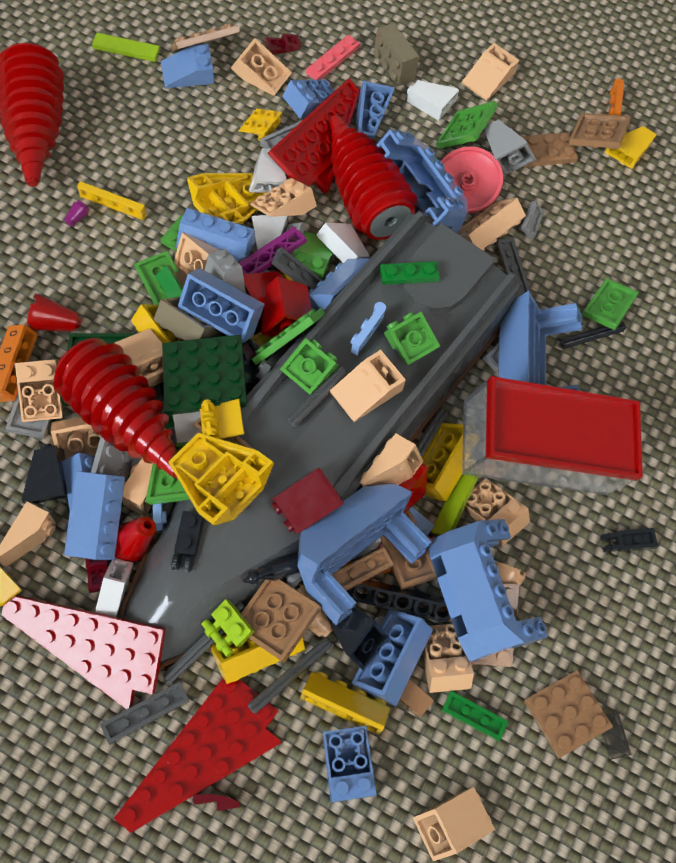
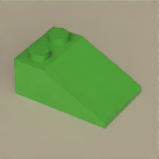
[292,231,334,280]

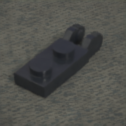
[171,511,205,572]
[600,528,658,553]

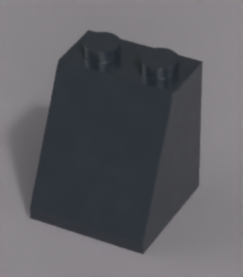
[22,444,68,504]
[324,607,388,670]

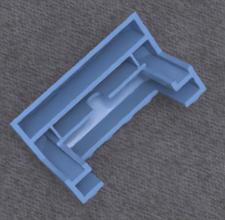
[377,129,468,233]
[499,290,582,391]
[297,484,431,625]
[429,519,548,662]

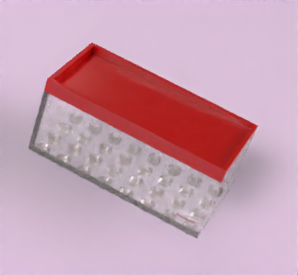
[462,376,643,495]

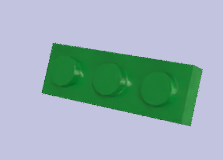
[379,261,440,285]
[441,691,508,742]

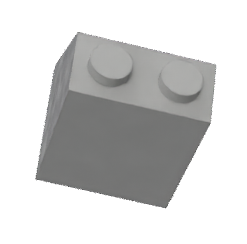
[484,119,536,175]
[205,249,246,293]

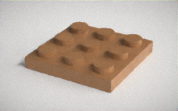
[569,113,631,149]
[241,580,322,663]
[524,670,613,759]

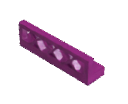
[239,227,307,274]

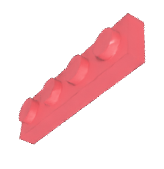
[306,34,360,80]

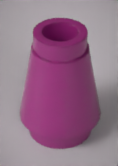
[64,200,89,227]

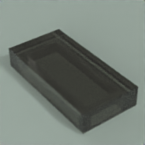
[602,712,632,760]

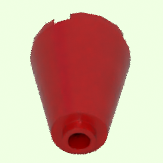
[27,293,82,332]
[115,516,156,562]

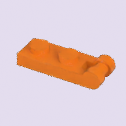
[608,78,624,115]

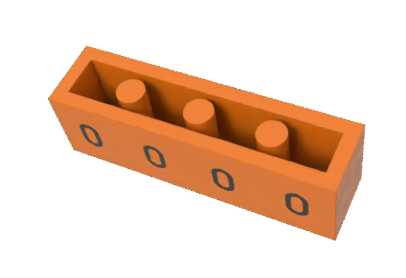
[0,324,38,402]

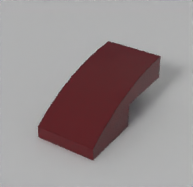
[264,33,301,54]
[85,558,108,593]
[193,794,241,811]

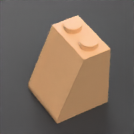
[413,787,495,861]

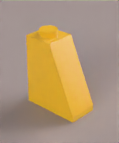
[605,126,657,169]

